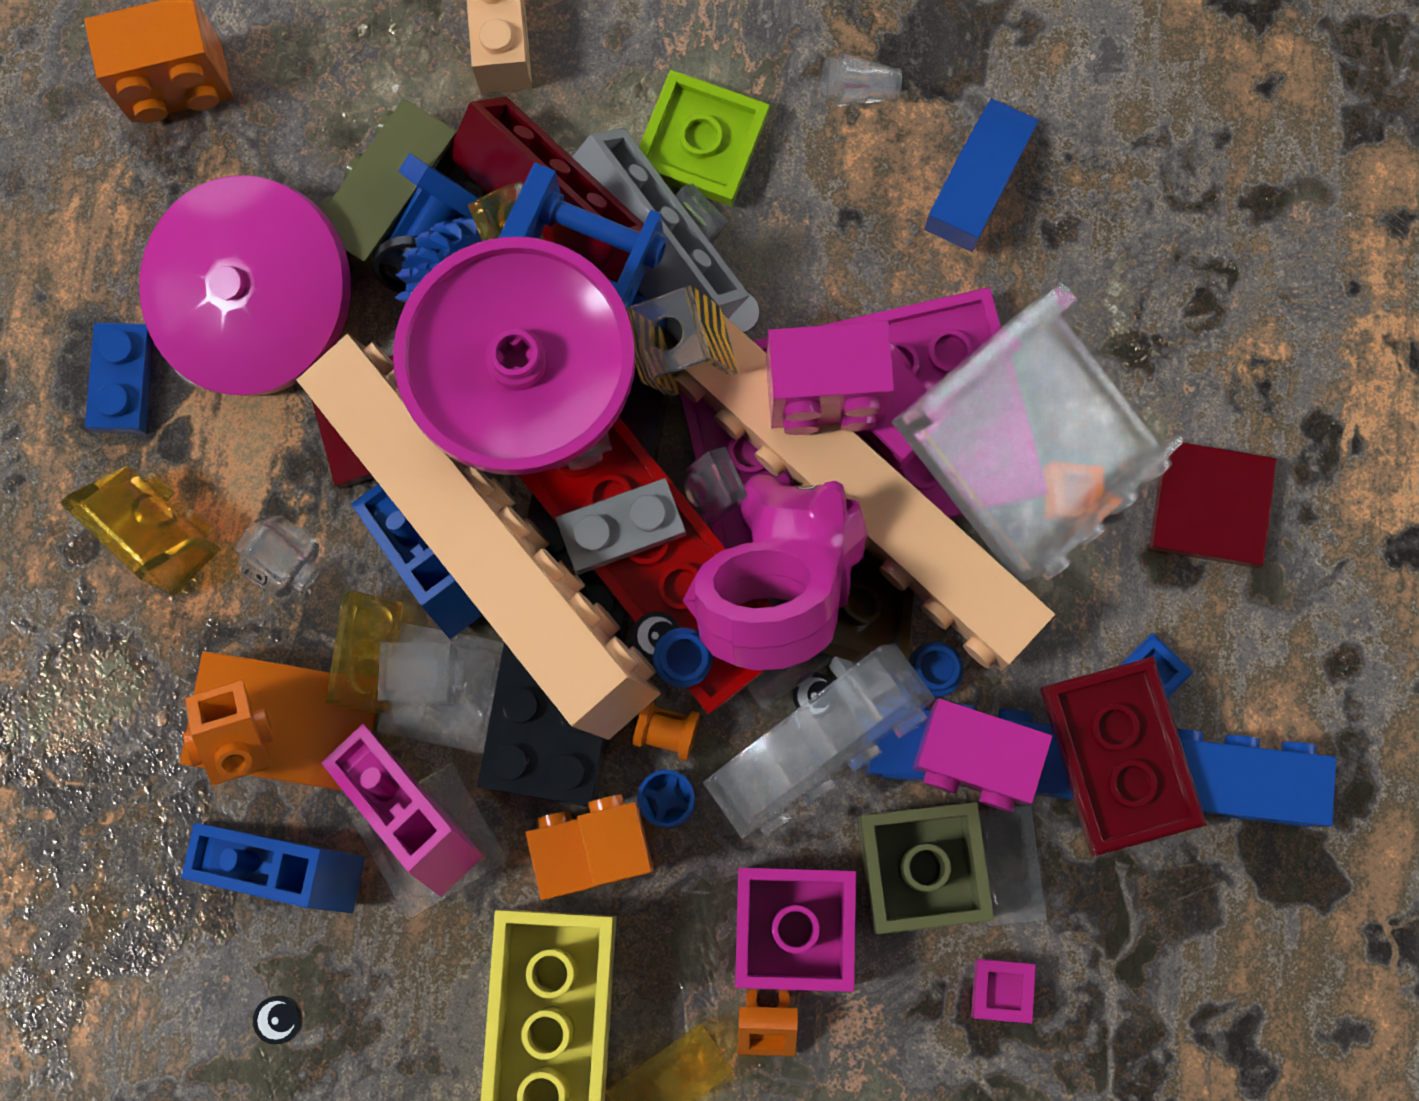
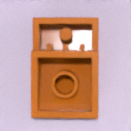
[179,651,383,791]

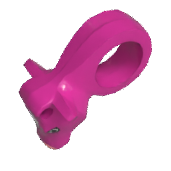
[682,475,867,671]

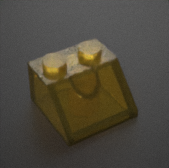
[60,466,221,597]

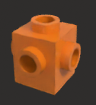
[183,680,275,786]

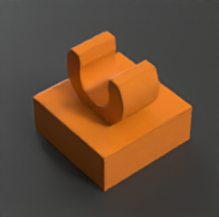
[738,989,798,1056]

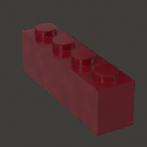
[447,96,644,283]

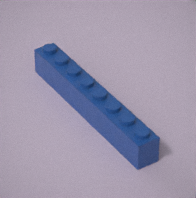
[865,696,1336,828]

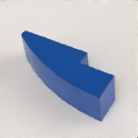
[924,98,1039,252]

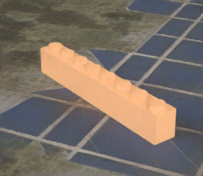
[672,315,1055,671]

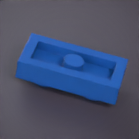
[85,323,153,434]

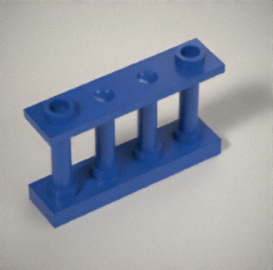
[499,162,668,312]

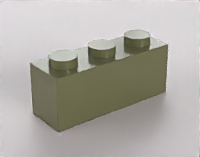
[318,98,457,279]

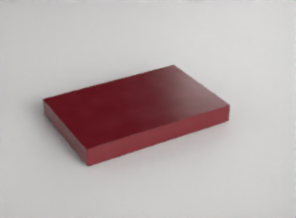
[1040,656,1207,857]

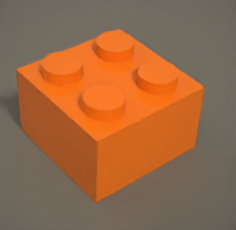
[84,0,234,123]

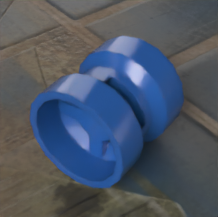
[637,769,696,829]

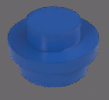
[653,628,713,688]
[907,641,964,697]

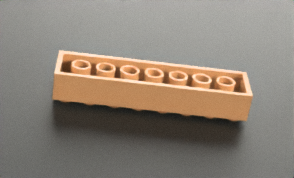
[297,334,661,740]

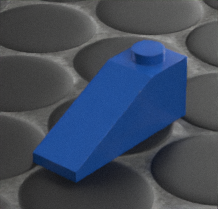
[351,484,483,639]
[181,822,365,913]

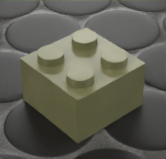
[857,802,994,934]

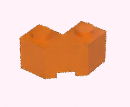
[525,794,654,900]

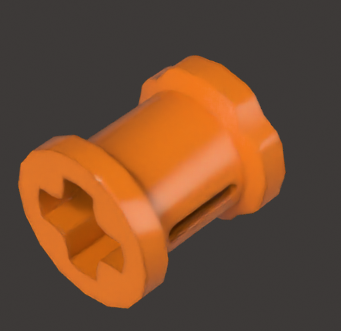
[632,701,700,762]

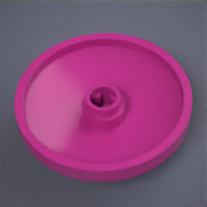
[139,175,351,396]
[393,237,635,475]

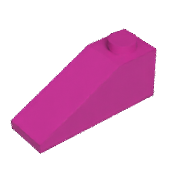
[321,724,483,897]

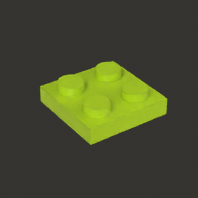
[639,69,770,207]

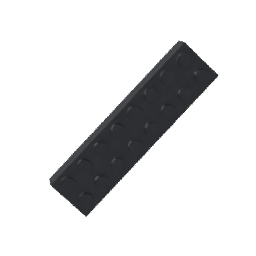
[477,362,671,807]

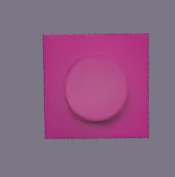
[971,958,1036,1024]

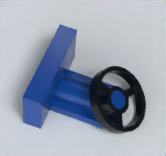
[373,153,508,293]

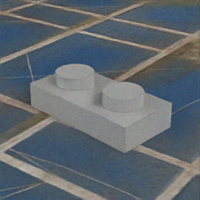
[555,478,686,575]

